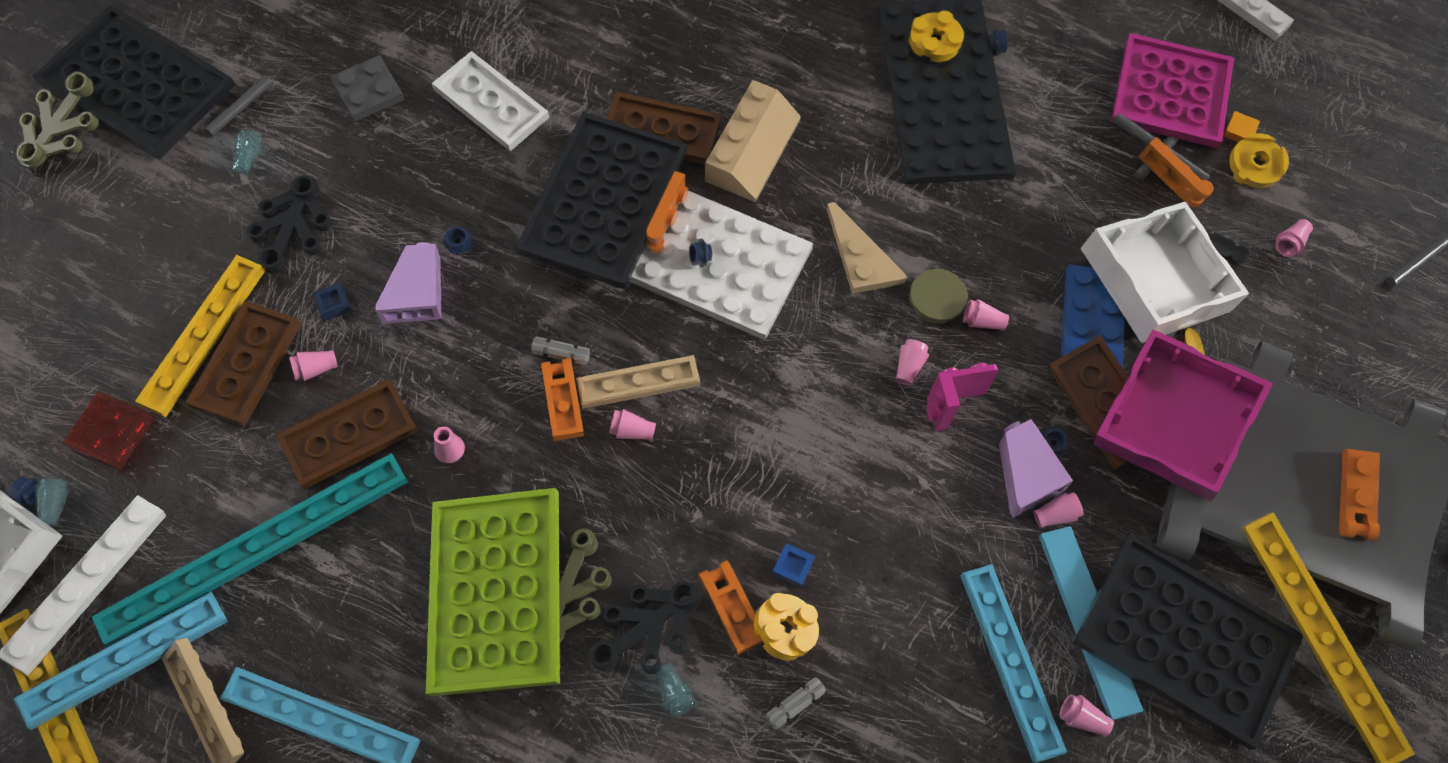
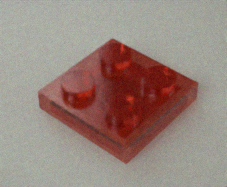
[62,390,156,471]

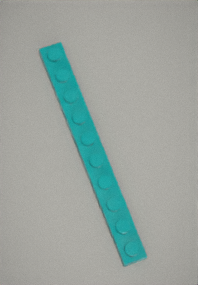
[92,453,408,647]

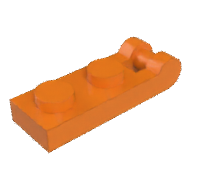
[1139,137,1214,208]
[646,171,688,254]
[541,358,584,441]
[1339,449,1380,541]
[698,560,764,655]

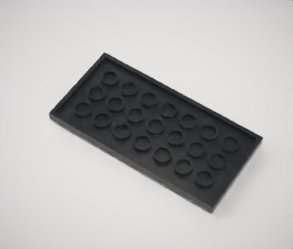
[877,0,1016,184]

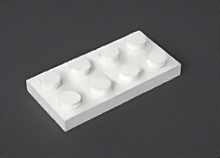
[432,51,549,151]

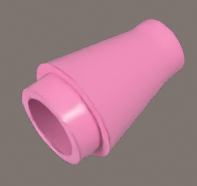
[1275,219,1313,257]
[962,299,1009,331]
[895,339,929,386]
[289,350,338,381]
[609,409,656,441]
[434,427,465,463]
[1033,492,1084,528]
[1060,694,1114,737]

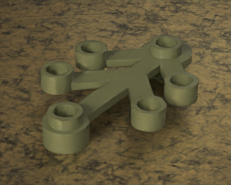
[16,72,99,169]
[559,529,612,642]

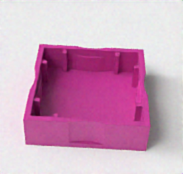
[1093,329,1273,502]

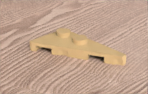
[827,202,907,294]

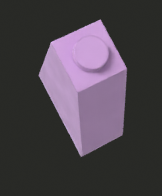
[376,242,441,324]
[999,419,1073,518]

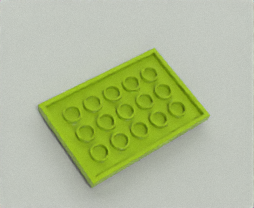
[426,488,560,696]

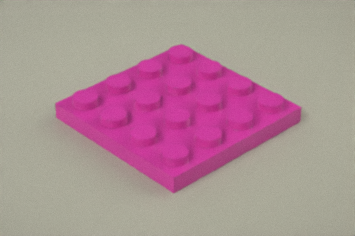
[1111,33,1234,148]

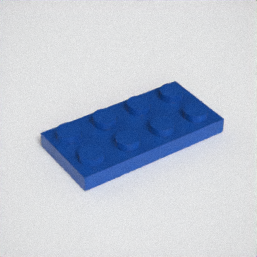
[1061,264,1124,368]

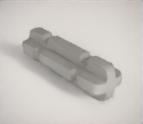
[531,337,590,365]
[766,678,826,729]

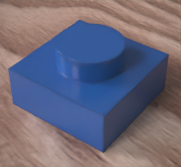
[772,543,815,588]

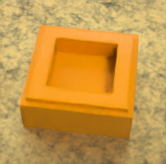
[1223,111,1260,142]

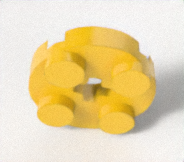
[909,11,964,62]
[1229,133,1289,188]
[754,593,819,661]

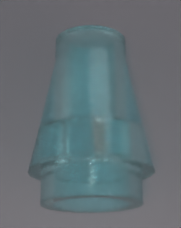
[232,129,264,174]
[35,478,70,526]
[655,663,696,717]

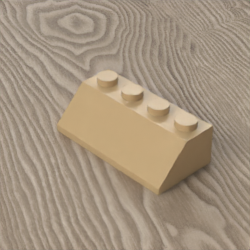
[705,80,801,202]

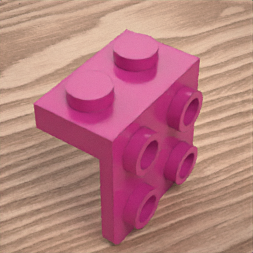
[926,363,998,431]

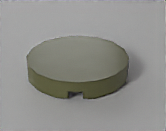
[909,269,968,324]

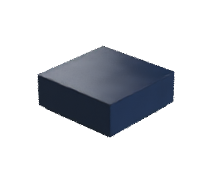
[313,283,352,321]

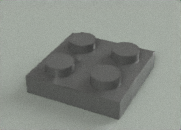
[330,55,405,122]

